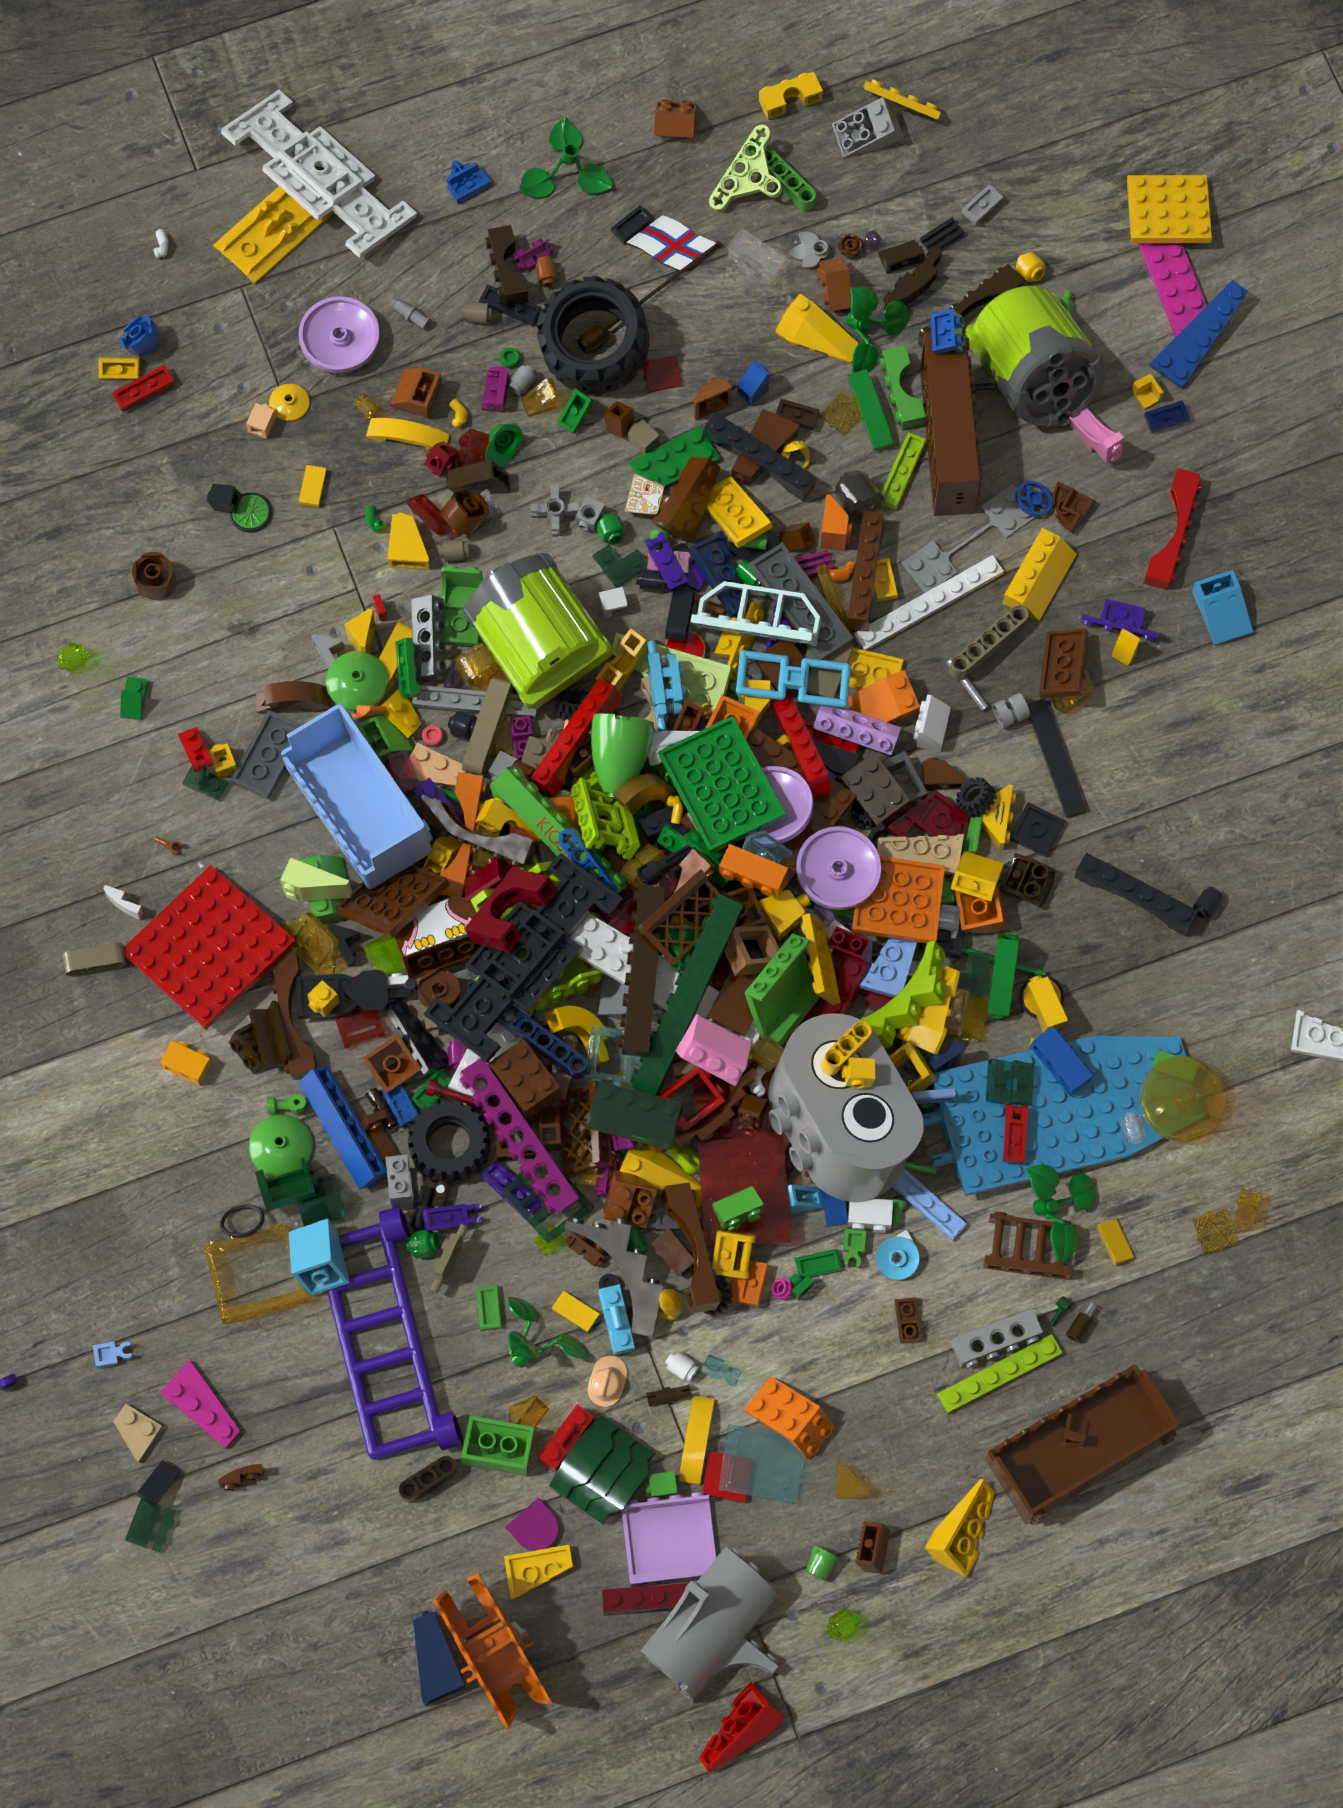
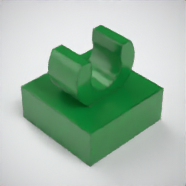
[789,1273,814,1301]

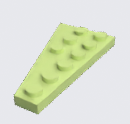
[612,633,733,721]

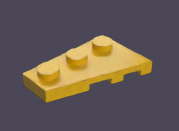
[504,1545,573,1601]

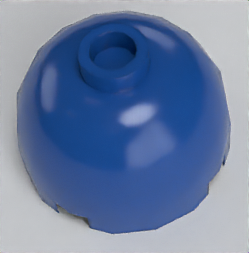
[120,315,160,356]

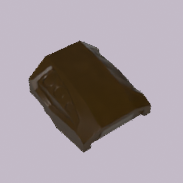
[999,853,1056,908]

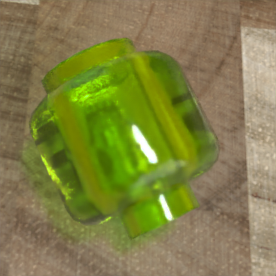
[56,642,88,673]
[826,1609,861,1642]

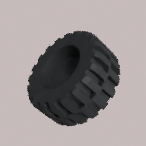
[408,1099,491,1185]

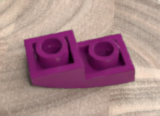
[509,716,533,761]

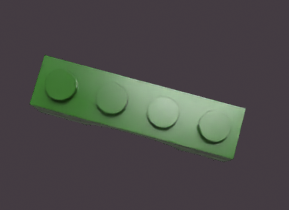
[878,345,926,430]

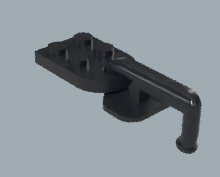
[297,970,418,1019]

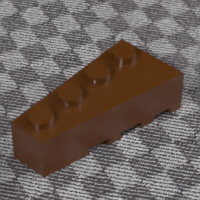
[651,457,721,541]

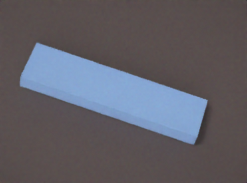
[892,1168,967,1241]

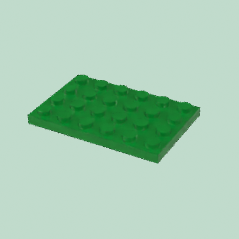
[658,716,787,854]

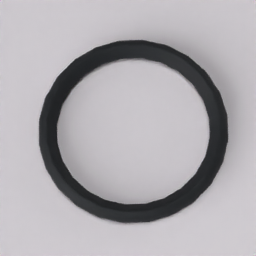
[220,1204,265,1238]

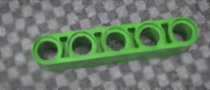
[744,135,816,212]

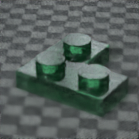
[592,545,648,588]
[955,952,990,996]

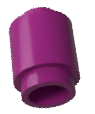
[447,1039,467,1072]

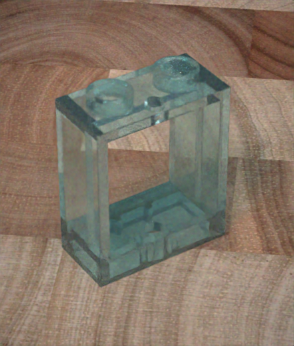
[585,1026,635,1087]

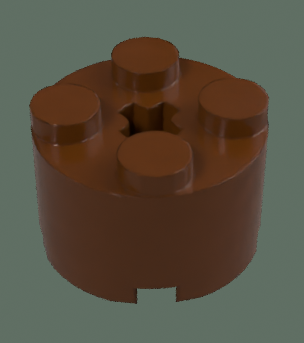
[440,488,489,536]
[132,552,176,599]

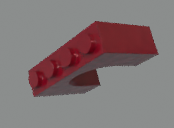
[464,867,558,953]

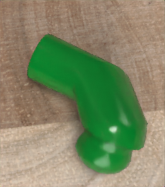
[365,505,385,532]

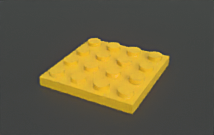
[1127,175,1212,243]

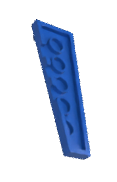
[1149,280,1249,388]

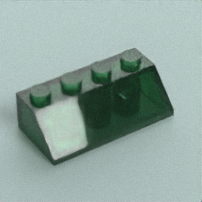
[588,1081,683,1150]

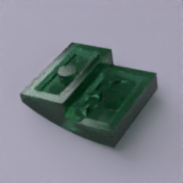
[986,1058,1034,1106]

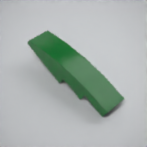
[848,369,893,451]

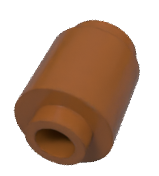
[535,256,558,288]

